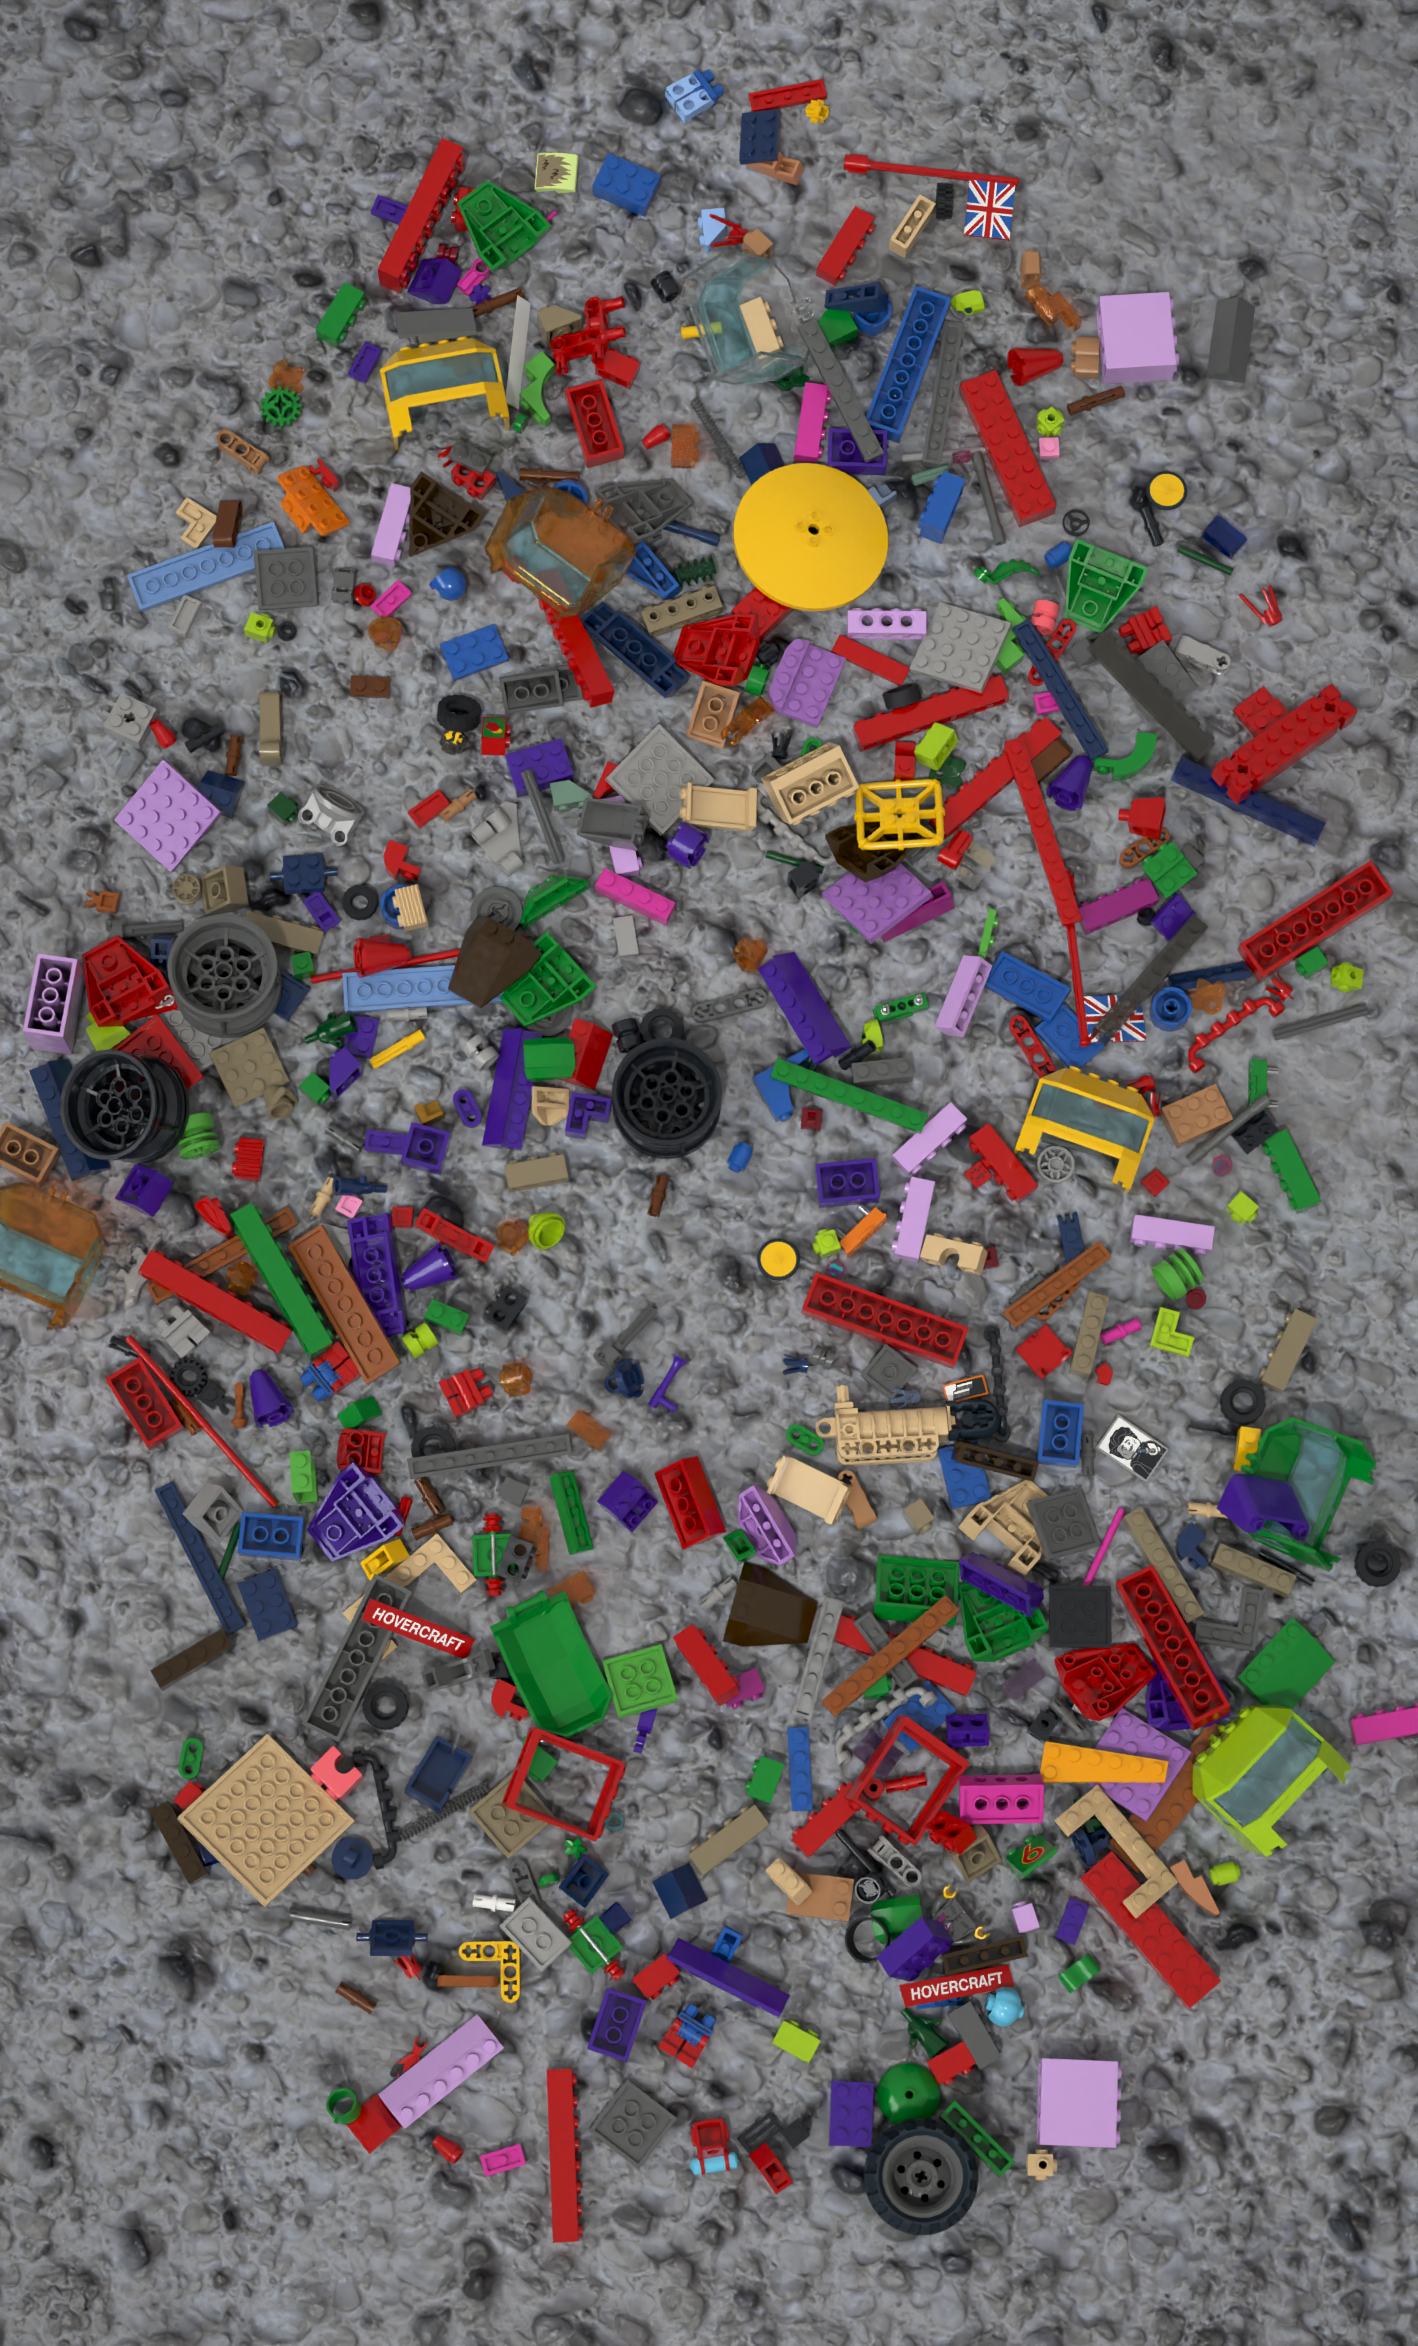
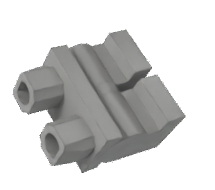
[156,1305,212,1360]

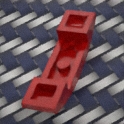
[414,1207,495,1263]

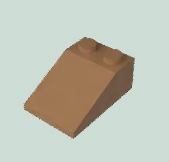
[686,679,743,749]
[786,1873,854,1923]

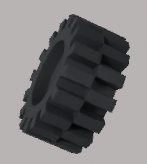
[936,183,953,219]
[169,1358,208,1397]

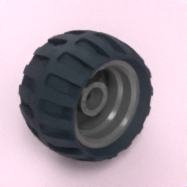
[864,2118,979,2235]

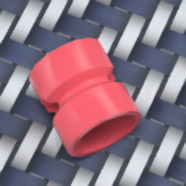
[1030,600,1060,635]

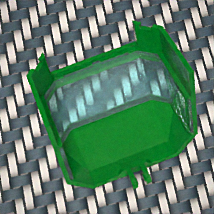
[1240,1417,1377,1572]

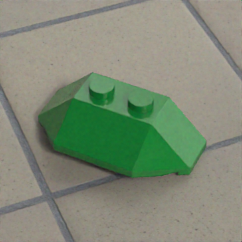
[520,874,590,930]

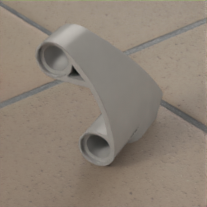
[470,801,524,877]

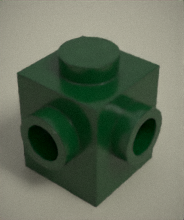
[267,792,299,826]

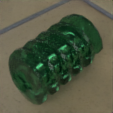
[674,555,717,588]

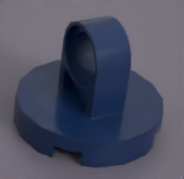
[604,1358,644,1399]
[1071,1827,1110,1868]
[332,1838,373,1880]

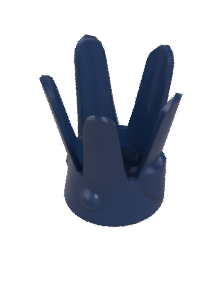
[783,1354,813,1375]

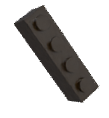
[951,1439,1039,1482]
[150,1628,234,1691]
[150,1801,209,1886]
[940,1936,1028,1976]

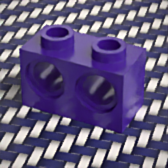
[945,1713,989,1747]

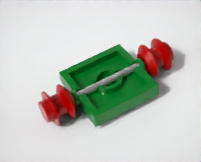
[472,1513,515,1597]
[562,1909,626,1981]

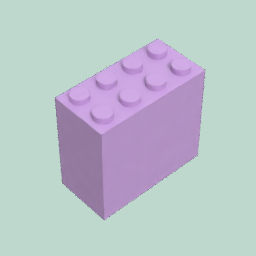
[1096,292,1179,384]
[23,953,85,1055]
[1036,2058,1122,2148]

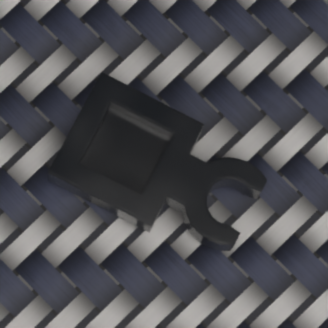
[197,1381,235,1415]

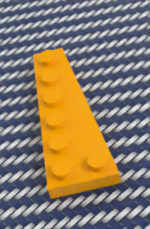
[1040,1741,1169,1783]

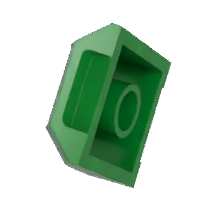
[523,1038,575,1082]
[870,1895,922,1944]

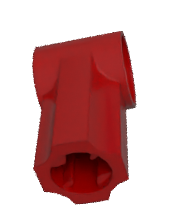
[937,830,973,870]

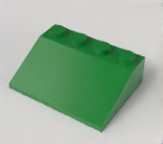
[873,1554,959,1626]
[1235,1617,1335,1709]

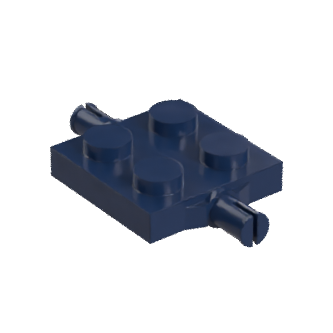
[270,853,338,894]
[356,1920,428,1956]

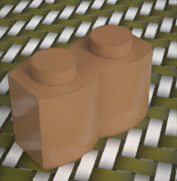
[1020,250,1042,289]
[1071,337,1099,379]

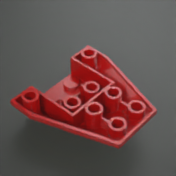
[1054,1643,1157,1721]

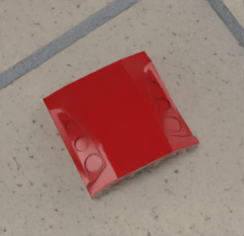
[194,1196,234,1239]
[336,1428,386,1474]
[346,2094,402,2154]

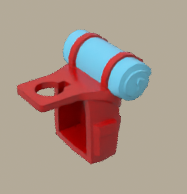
[690,2118,739,2175]

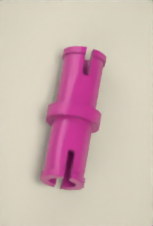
[1100,1318,1142,1345]

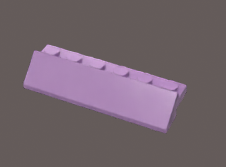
[378,2014,504,2129]

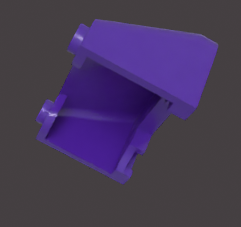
[1216,1473,1310,1541]

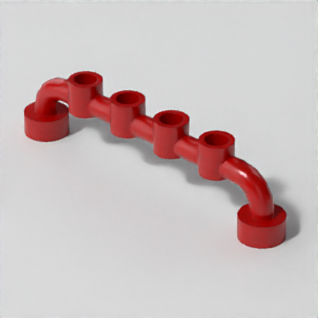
[1188,997,1286,1074]

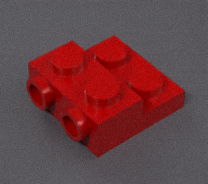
[1232,686,1289,737]

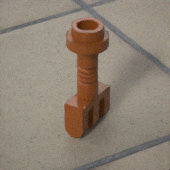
[231,1382,248,1428]

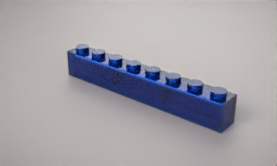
[1171,757,1326,847]

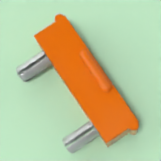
[834,1204,887,1258]

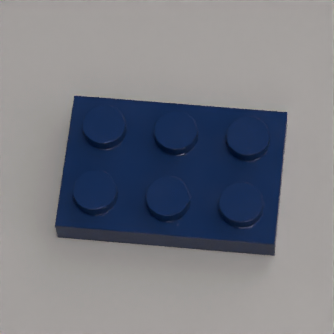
[739,109,781,165]
[237,1568,298,1642]

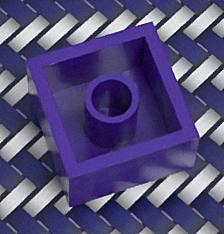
[401,1122,451,1176]

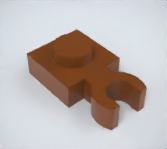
[84,891,121,915]

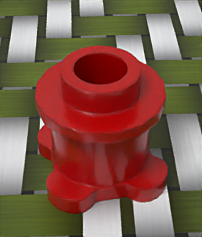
[862,1777,885,1802]

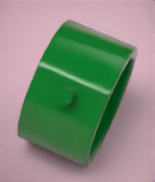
[744,663,770,698]
[326,2088,361,2125]

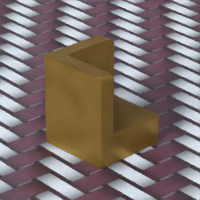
[414,1100,445,1126]

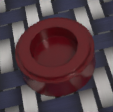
[1185,1289,1206,1310]

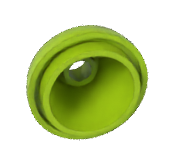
[528,1211,565,1250]

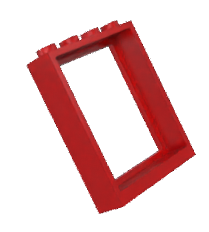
[845,1714,970,1846]
[501,1727,626,1841]

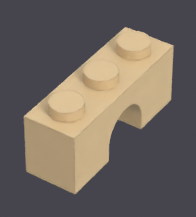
[920,1233,988,1275]

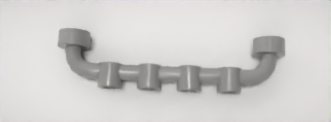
[756,782,836,866]
[834,1687,938,1767]

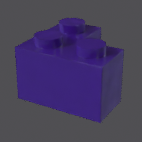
[565,1092,612,1139]

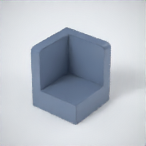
[867,484,897,510]

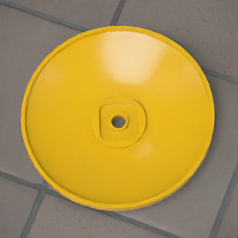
[733,463,888,612]

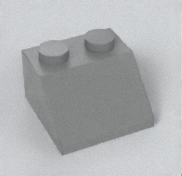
[183,1482,244,1543]

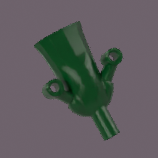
[304,1011,358,1049]
[901,2007,949,2059]

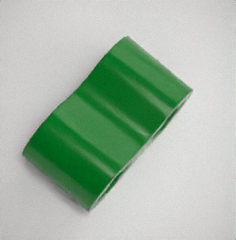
[1058,1953,1101,1994]

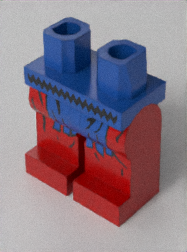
[300,1341,361,1402]
[658,2004,716,2068]

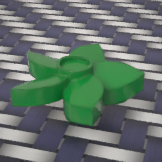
[564,1837,588,1860]

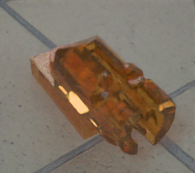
[1024,284,1082,332]
[720,697,775,747]
[520,1507,549,1572]

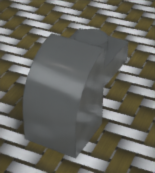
[331,567,355,604]

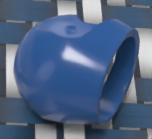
[429,566,467,601]

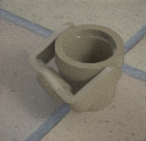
[263,1086,298,1119]

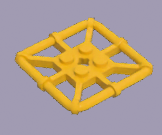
[854,779,945,851]

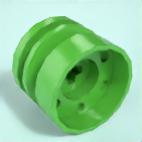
[177,1113,221,1160]
[1151,1247,1204,1302]

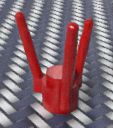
[709,214,749,247]
[1239,585,1283,627]

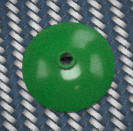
[877,2063,940,2124]

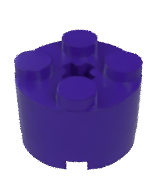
[666,822,710,869]

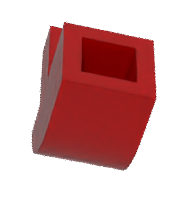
[384,840,421,881]
[491,1679,529,1722]

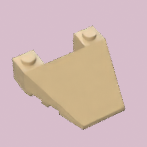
[958,1480,1048,1577]

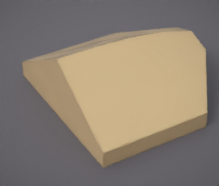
[532,1086,569,1126]

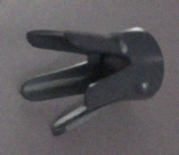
[771,732,792,763]

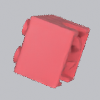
[311,1746,364,1801]

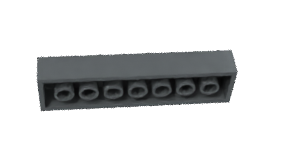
[302,1574,414,1742]

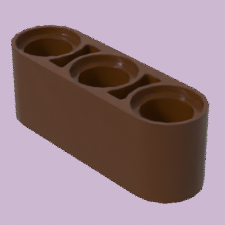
[213,500,243,548]
[1031,738,1073,785]

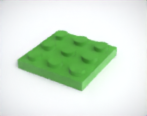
[602,1644,678,1719]

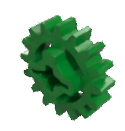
[259,386,302,429]

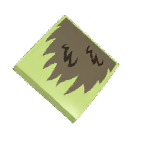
[535,153,579,194]

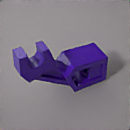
[633,1709,657,1754]

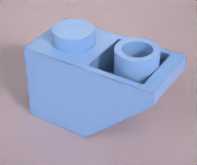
[698,208,726,253]

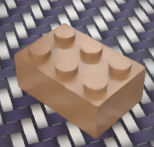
[1160,1084,1233,1149]
[0,1121,61,1189]

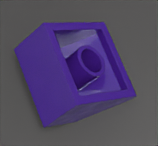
[407,258,462,304]
[330,1047,363,1101]
[115,1164,173,1217]

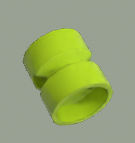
[400,1322,439,1359]

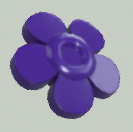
[469,285,491,305]

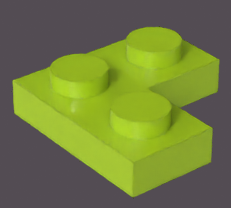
[1149,1307,1194,1358]

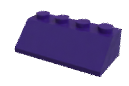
[959,1552,1044,1618]

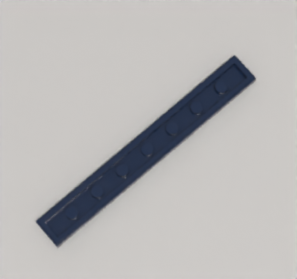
[1012,619,1109,761]
[155,1481,246,1636]

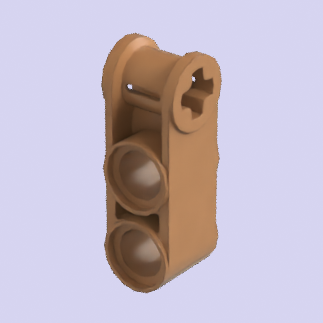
[216,429,270,475]
[837,1470,877,1530]

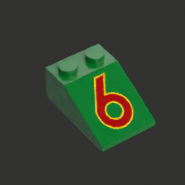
[1005,1834,1058,1881]

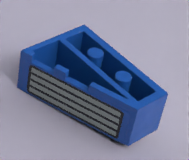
[613,541,682,601]

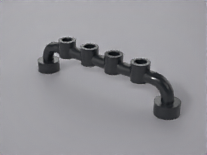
[983,1325,1011,1442]
[352,1750,400,1870]

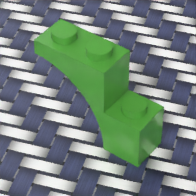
[519,351,555,428]
[995,598,1027,675]

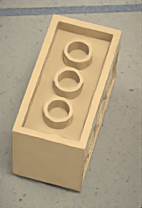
[761,742,859,825]

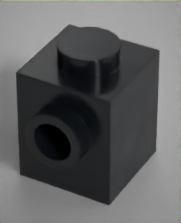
[1026,1710,1059,1744]
[780,2119,811,2149]

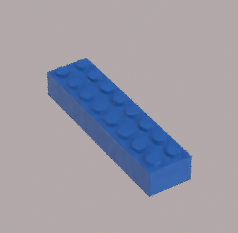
[866,286,952,443]

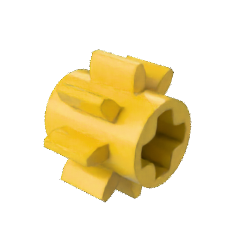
[806,99,829,124]

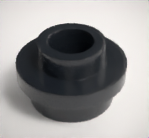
[277,622,297,641]
[1137,908,1156,926]

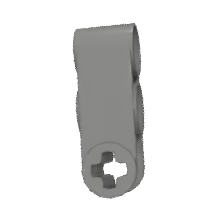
[1173,636,1231,676]
[867,1835,921,1888]

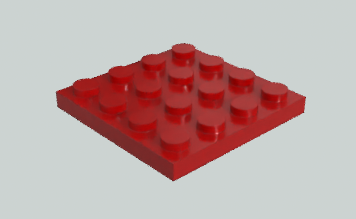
[108,1014,205,1118]

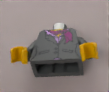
[929,1883,990,1947]

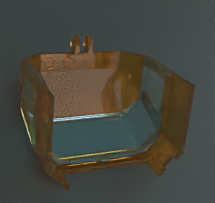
[484,485,636,620]
[0,1182,105,1330]

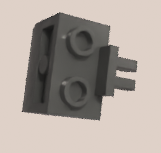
[577,798,649,851]

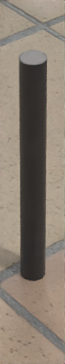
[835,1830,897,1897]

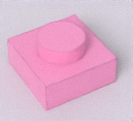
[1038,437,1059,459]
[335,1196,363,1219]

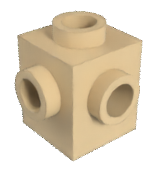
[1026,2150,1057,2180]

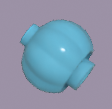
[984,1986,1025,2027]

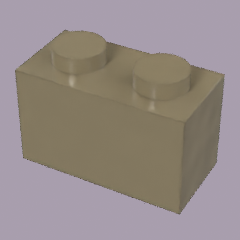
[902,1498,935,1535]

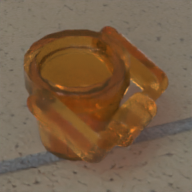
[368,615,401,652]
[733,938,768,973]
[496,1220,529,1256]
[499,1362,533,1397]

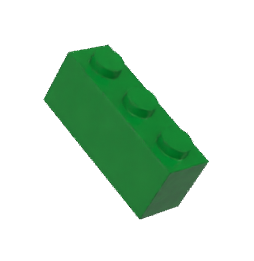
[316,282,367,347]

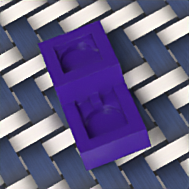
[302,892,341,933]

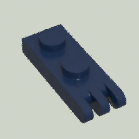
[1057,1212,1085,1265]

